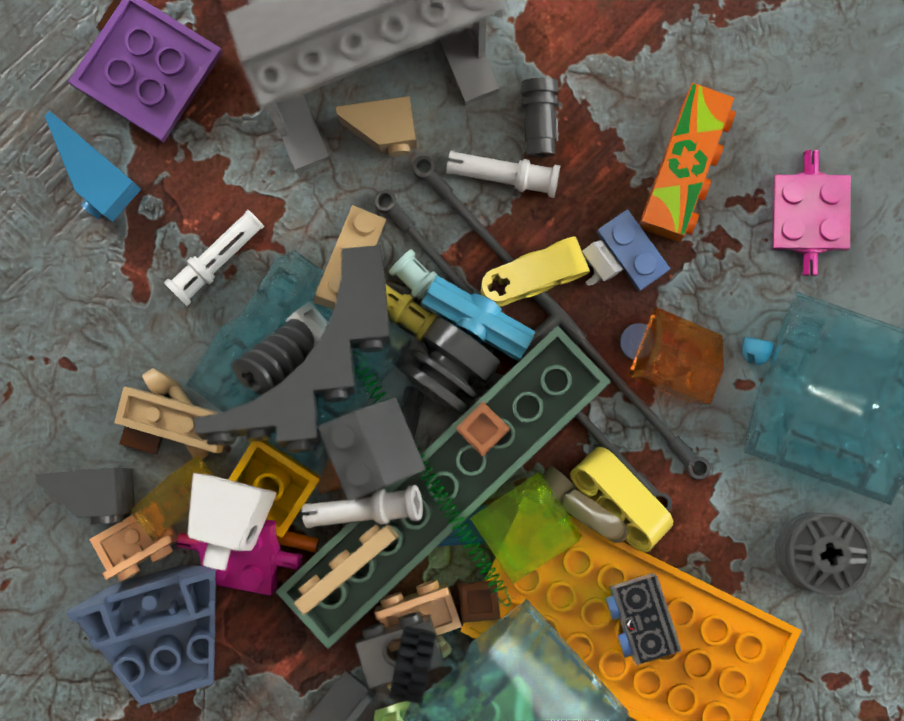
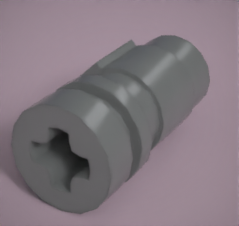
[522,78,558,157]

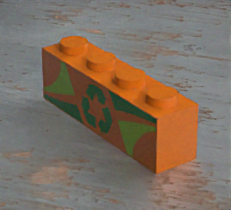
[639,83,736,242]

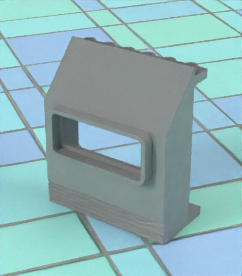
[226,0,505,173]

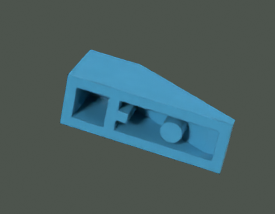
[45,110,141,222]

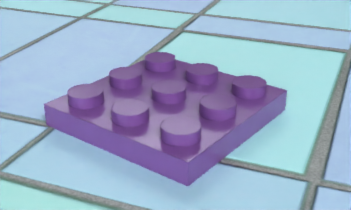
[68,0,223,143]

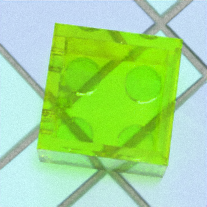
[470,472,582,584]

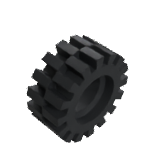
[389,625,436,704]

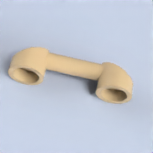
[142,368,210,462]

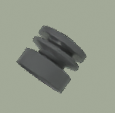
[399,317,501,415]
[775,512,871,595]

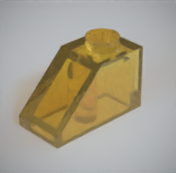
[130,455,214,541]

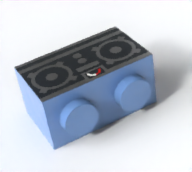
[605,573,682,665]

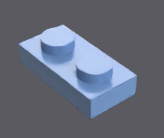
[596,209,671,292]

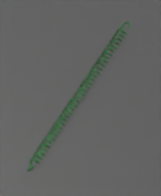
[353,352,511,606]

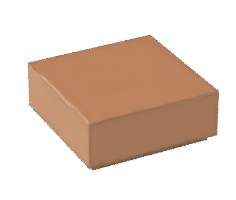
[455,402,511,457]

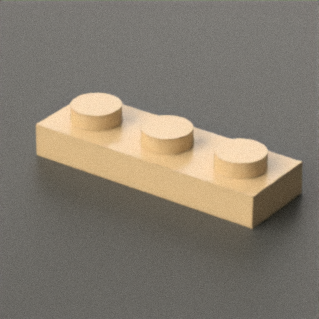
[313,205,386,310]
[114,387,224,453]
[294,524,399,615]

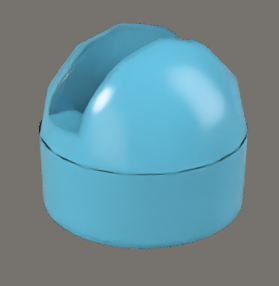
[742,337,774,365]

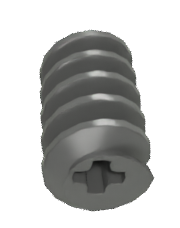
[232,319,315,396]

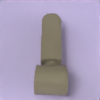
[530,465,628,543]

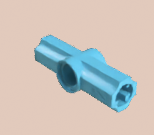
[420,276,535,361]

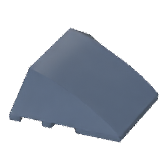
[66,565,216,705]

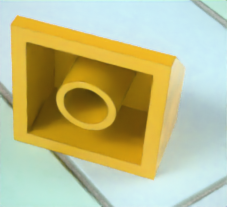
[228,440,321,538]

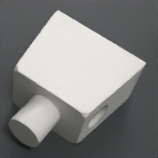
[188,473,276,570]

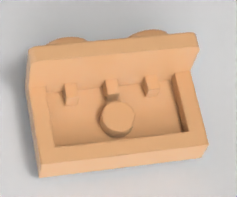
[89,501,178,582]
[374,579,462,652]

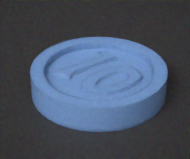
[620,323,658,361]

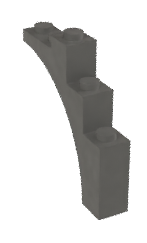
[194,245,391,453]

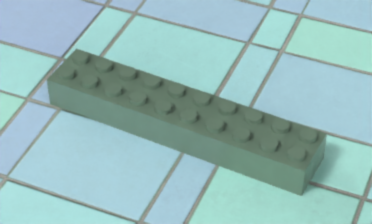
[276,326,611,649]

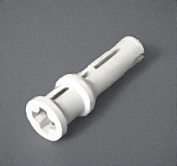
[446,150,560,198]
[164,210,264,306]
[302,485,422,528]

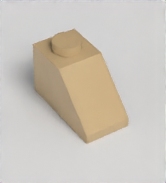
[336,96,417,157]

